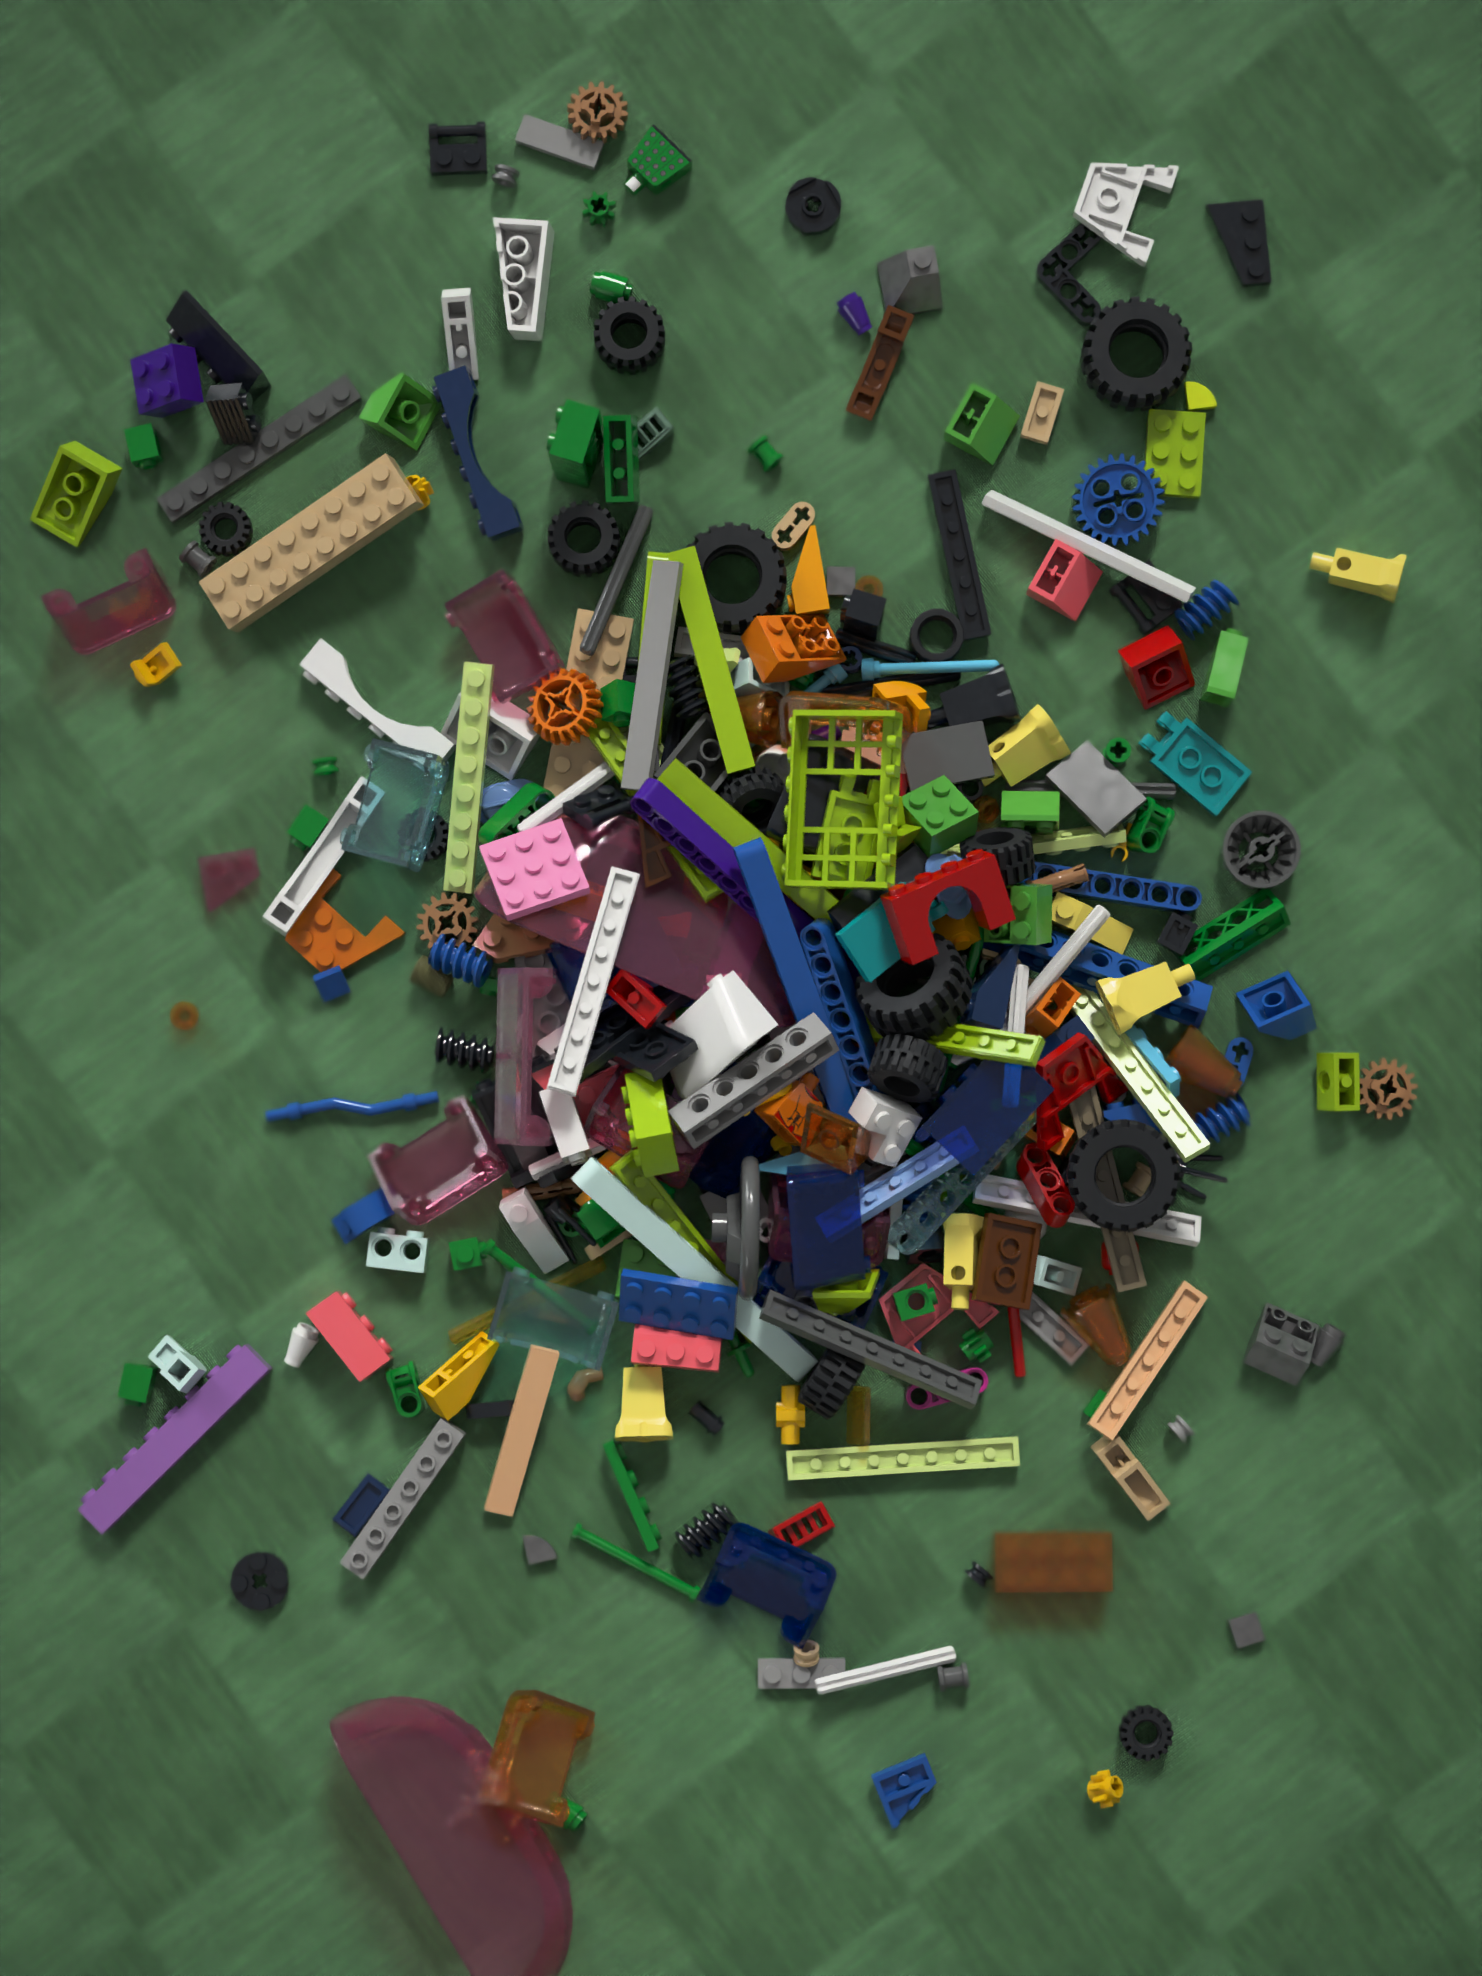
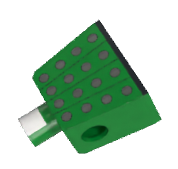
[623,124,692,196]

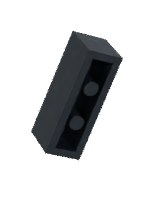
[839,588,887,639]

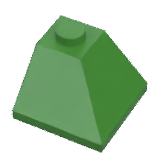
[359,373,442,451]

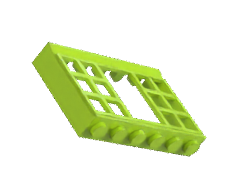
[781,710,903,890]

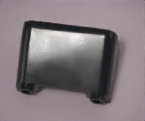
[766,733,881,864]

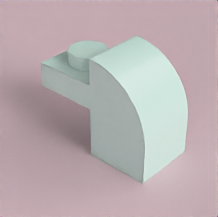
[148,1335,207,1393]

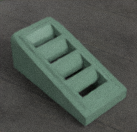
[637,406,675,460]

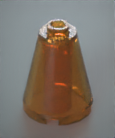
[707,690,788,748]
[1165,1024,1243,1098]
[1060,1283,1132,1367]

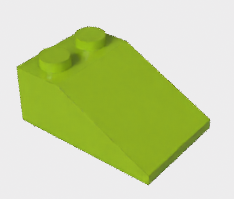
[29,441,123,547]

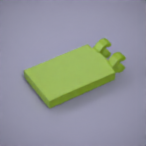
[810,775,880,881]

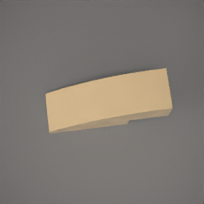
[1090,1434,1171,1521]

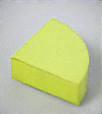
[1184,381,1217,412]

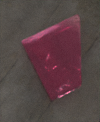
[198,847,261,912]

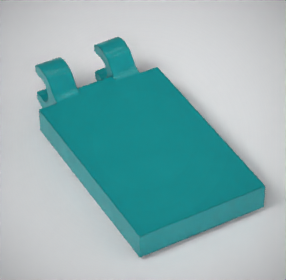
[1138,711,1252,817]
[835,880,949,983]

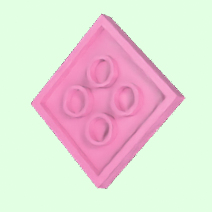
[479,818,591,921]

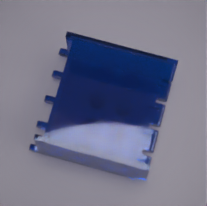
[912,1059,1054,1178]

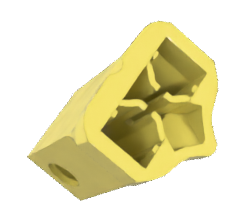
[1309,547,1407,603]
[981,704,1071,787]
[1095,962,1196,1035]
[942,1213,984,1310]
[615,1364,674,1443]

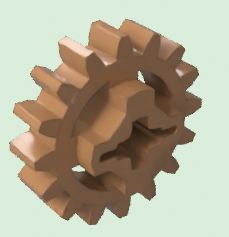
[567,81,628,144]
[416,892,479,950]
[1360,1058,1418,1121]

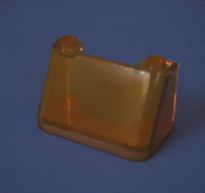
[779,691,913,756]
[479,1690,596,1827]

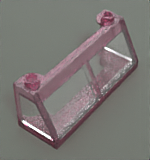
[494,967,557,1146]

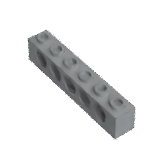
[668,1012,839,1149]
[339,1418,467,1580]

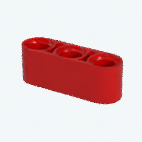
[1016,1143,1075,1228]

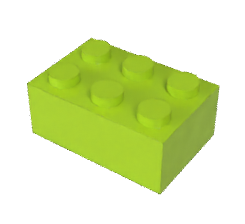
[621,1072,680,1177]

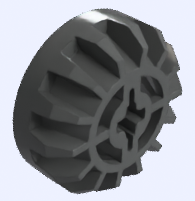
[1220,811,1301,890]

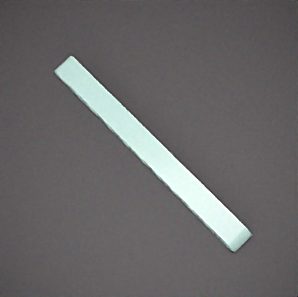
[571,1156,818,1382]

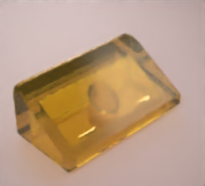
[846,1385,871,1445]

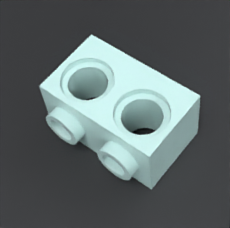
[366,1227,430,1273]

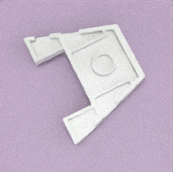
[1072,163,1179,267]

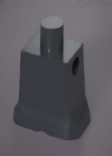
[928,663,1021,729]

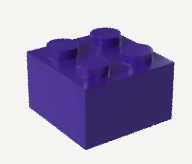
[130,343,204,418]

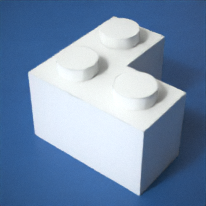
[848,1087,922,1167]

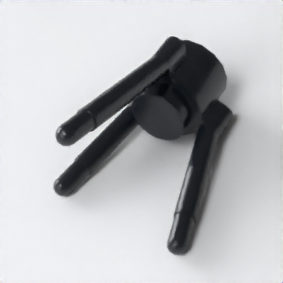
[1176,1152,1228,1200]
[543,1194,597,1264]

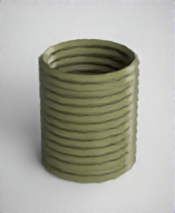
[409,955,454,998]

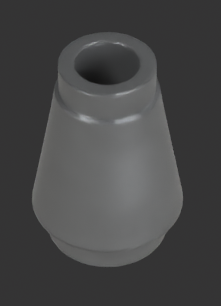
[1311,1322,1346,1368]

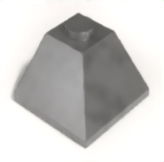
[877,245,943,314]

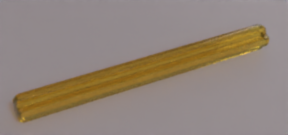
[448,1257,607,1344]

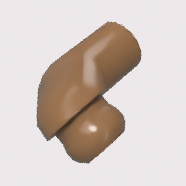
[567,1366,604,1402]

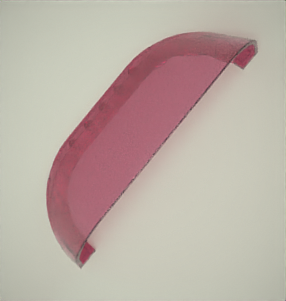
[474,813,795,1027]
[329,1696,573,1976]

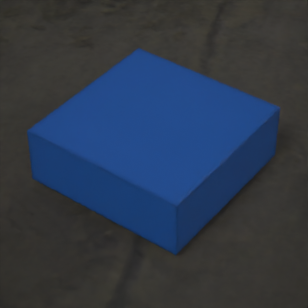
[313,965,351,1003]

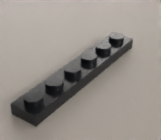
[927,469,992,642]

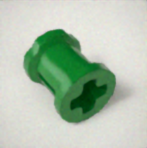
[747,435,784,473]
[1102,737,1131,767]

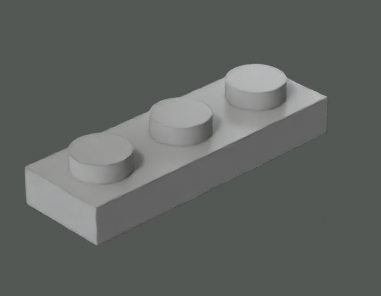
[758,1657,845,1689]

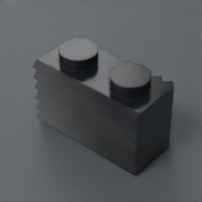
[205,383,261,446]

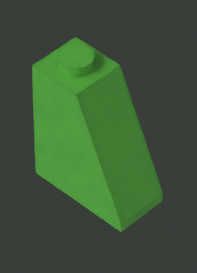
[1200,628,1249,708]

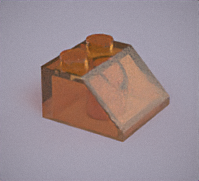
[800,1102,872,1174]

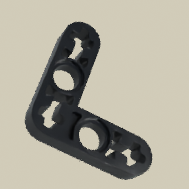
[1036,223,1102,326]

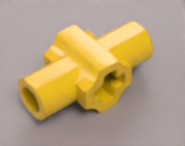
[776,1385,805,1445]

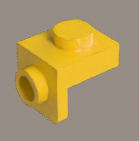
[130,642,182,687]

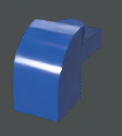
[331,1185,401,1244]

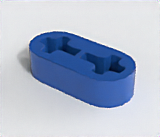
[1218,1037,1253,1091]

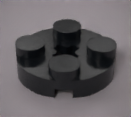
[785,177,841,236]
[230,1552,290,1611]

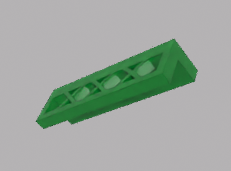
[1175,889,1291,981]

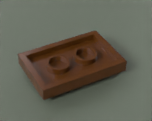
[971,1213,1042,1310]

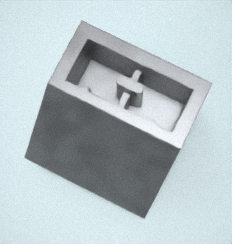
[1243,1302,1320,1386]

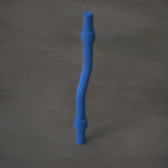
[265,1091,440,1122]

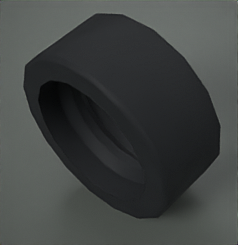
[909,609,964,662]

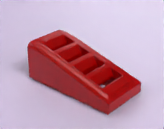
[768,1501,835,1555]

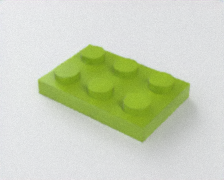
[1143,409,1206,499]

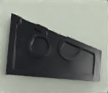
[1205,199,1272,288]

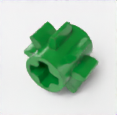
[582,191,616,228]
[959,1328,994,1363]

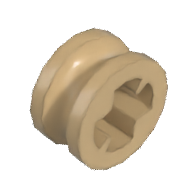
[794,1639,819,1667]

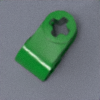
[1126,797,1175,853]
[385,1360,425,1417]

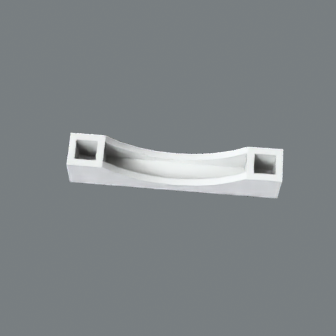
[299,638,456,774]
[261,776,385,937]

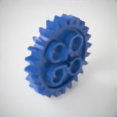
[1072,453,1165,547]

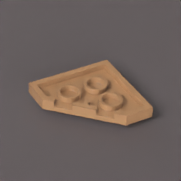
[472,904,591,964]

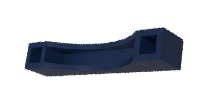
[432,365,525,541]

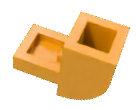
[870,681,931,733]

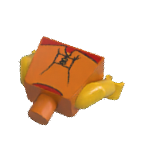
[744,1072,823,1156]

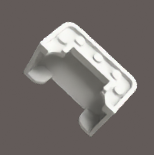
[664,970,778,1100]

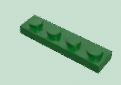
[602,1439,663,1553]

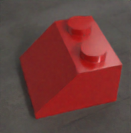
[1117,625,1196,710]

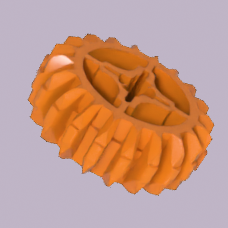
[526,668,604,746]

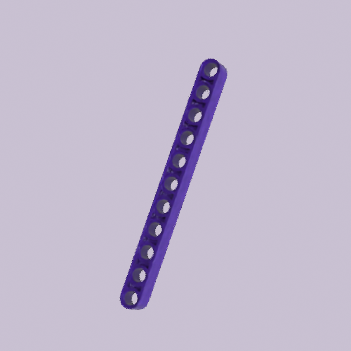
[630,778,859,993]

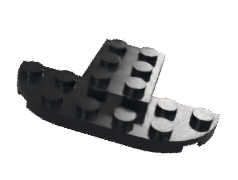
[579,977,702,1084]

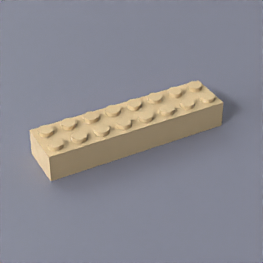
[199,453,424,633]

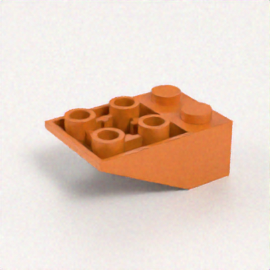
[740,614,847,683]

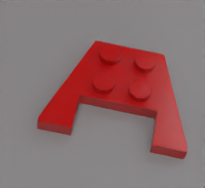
[1036,1032,1128,1151]

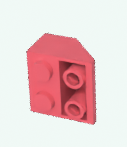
[1025,539,1103,622]

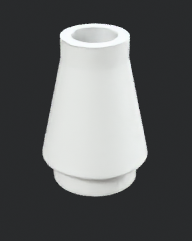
[284,1322,319,1368]

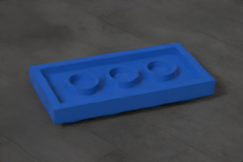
[619,1268,738,1340]

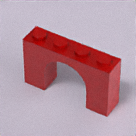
[880,849,1016,965]

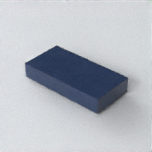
[332,1473,391,1537]

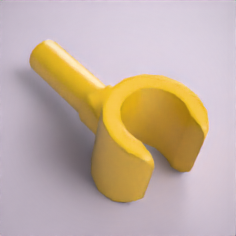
[1110,823,1132,862]

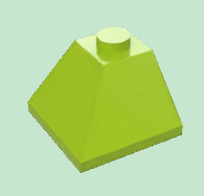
[812,1269,880,1316]

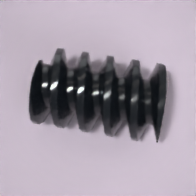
[666,655,710,719]
[434,1027,497,1074]
[674,1501,740,1560]

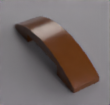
[845,305,915,422]

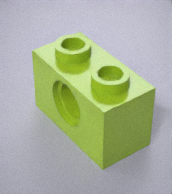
[1316,1052,1360,1111]

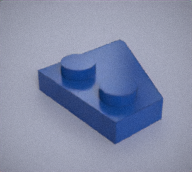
[871,1753,937,1829]

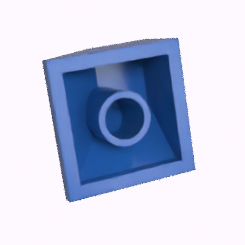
[1236,971,1317,1040]

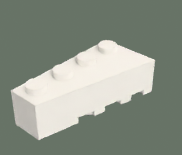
[493,217,555,341]

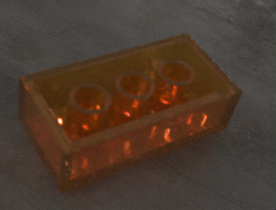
[993,1530,1113,1593]

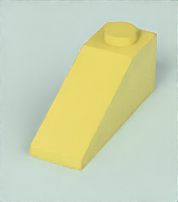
[1052,891,1134,955]

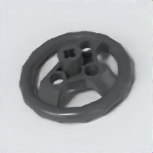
[712,1156,760,1301]

